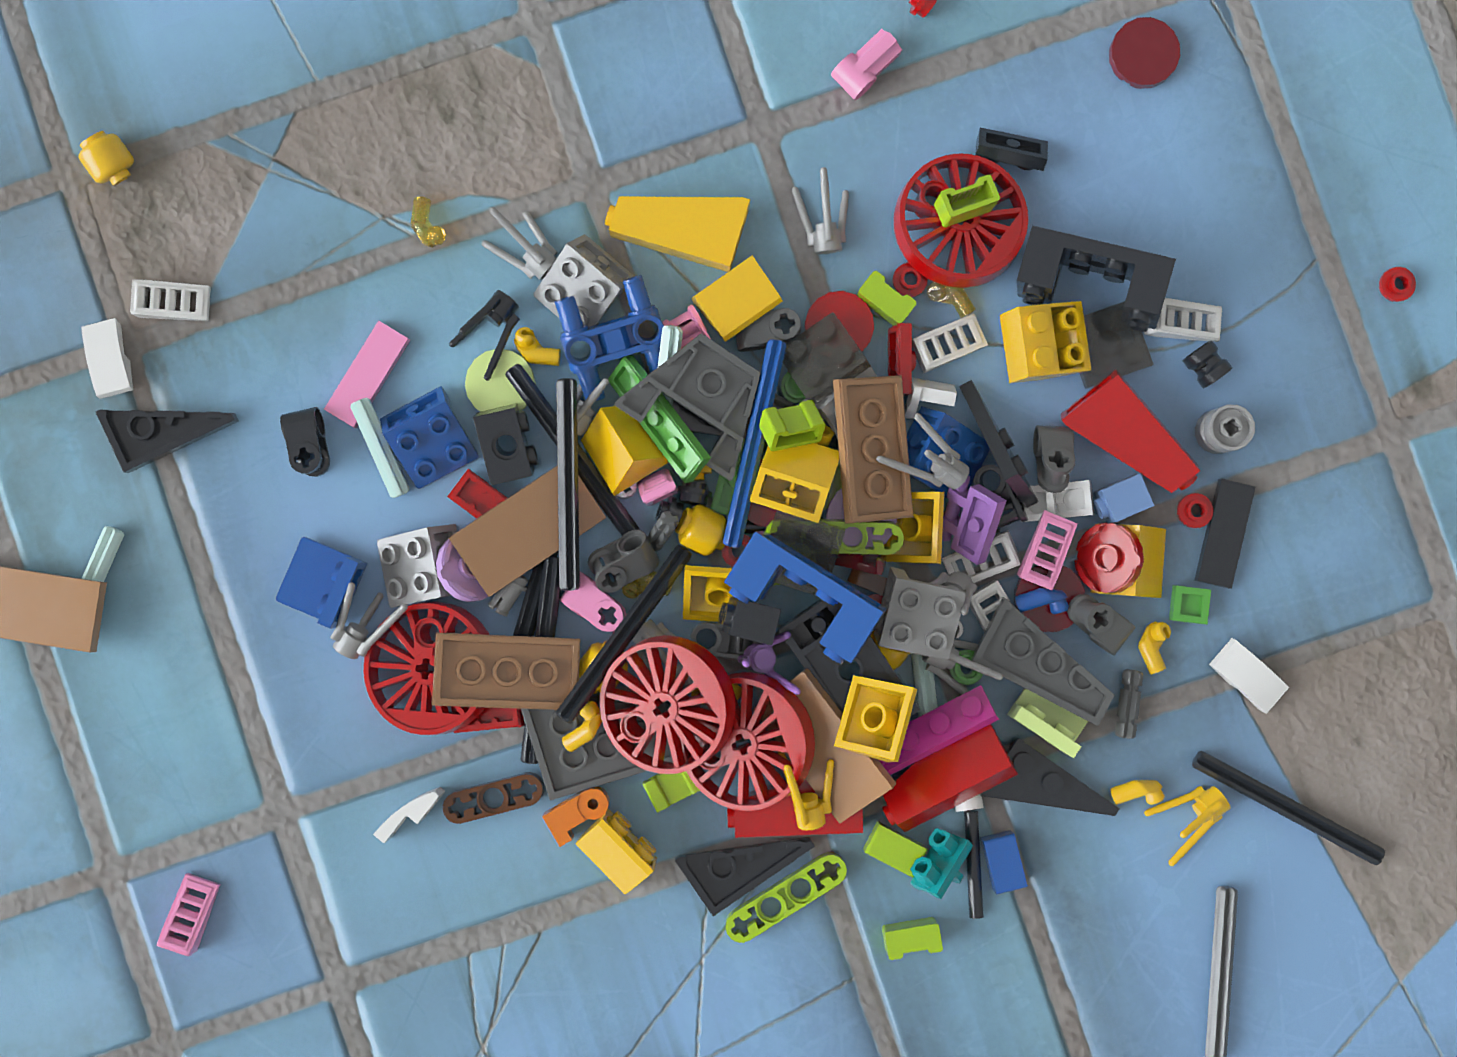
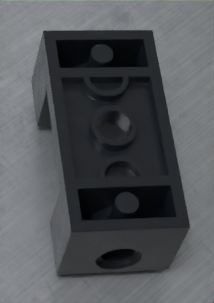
[1016,225,1176,332]
[779,599,920,717]

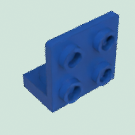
[380,386,478,489]
[907,406,990,500]
[276,537,368,629]

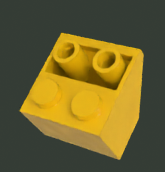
[1000,301,1092,383]
[750,443,840,523]
[575,808,657,894]

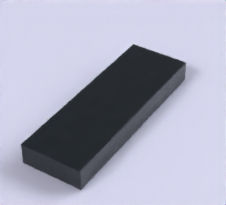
[1194,479,1256,589]

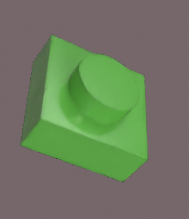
[1169,585,1211,625]

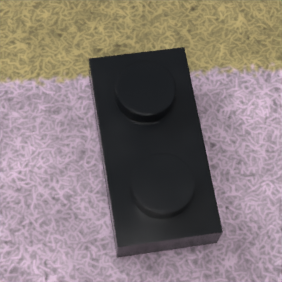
[975,127,1048,171]

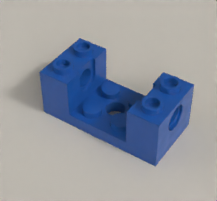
[724,531,887,664]

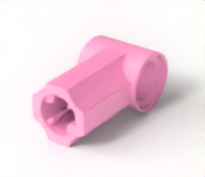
[831,29,902,101]

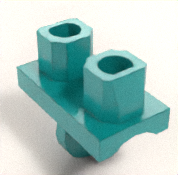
[910,828,973,899]

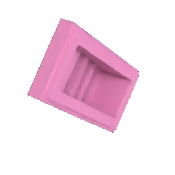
[637,468,678,506]
[1017,510,1078,591]
[157,873,220,956]

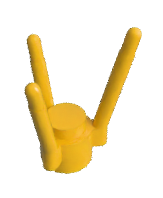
[778,751,834,830]
[1144,786,1231,866]

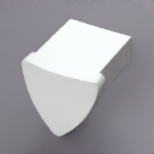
[905,377,957,420]

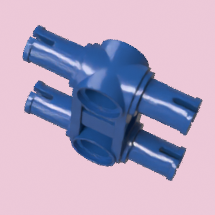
[554,275,664,401]

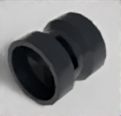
[1182,340,1233,389]

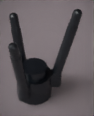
[449,290,520,381]

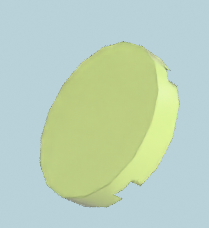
[465,350,536,412]

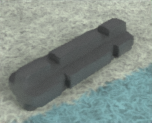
[647,511,679,551]
[1115,669,1143,739]

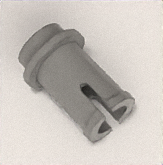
[488,575,529,617]

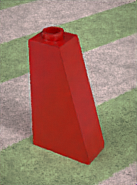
[1061,369,1200,493]
[882,724,1018,832]
[727,779,863,838]

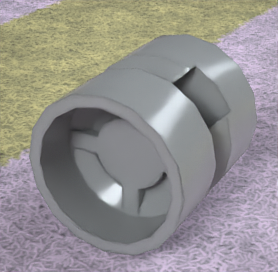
[1195,405,1255,454]

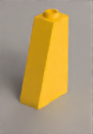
[605,196,750,272]

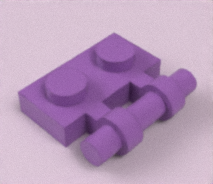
[942,476,1006,565]

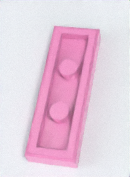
[324,320,410,428]

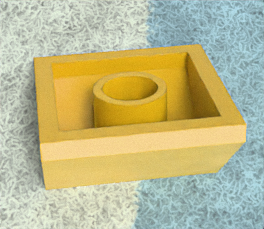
[691,255,783,342]
[581,406,668,496]
[884,492,944,564]
[1090,524,1166,598]
[683,565,754,622]
[834,675,917,762]

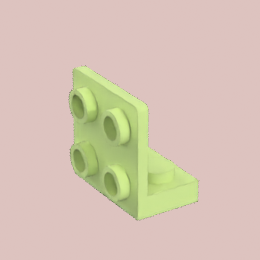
[1007,688,1088,758]

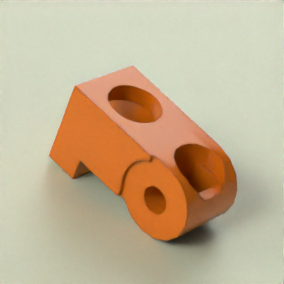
[542,786,610,847]

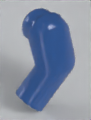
[1015,588,1069,614]

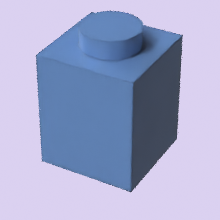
[1093,473,1155,523]

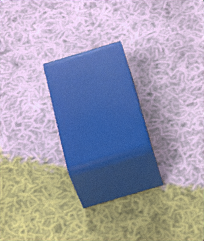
[980,830,1028,895]

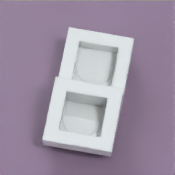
[81,318,133,399]
[1020,480,1095,522]
[1209,638,1289,714]
[373,787,445,843]

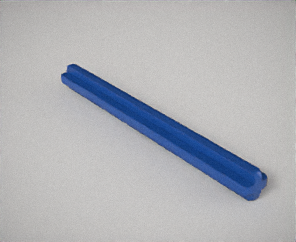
[723,339,786,548]

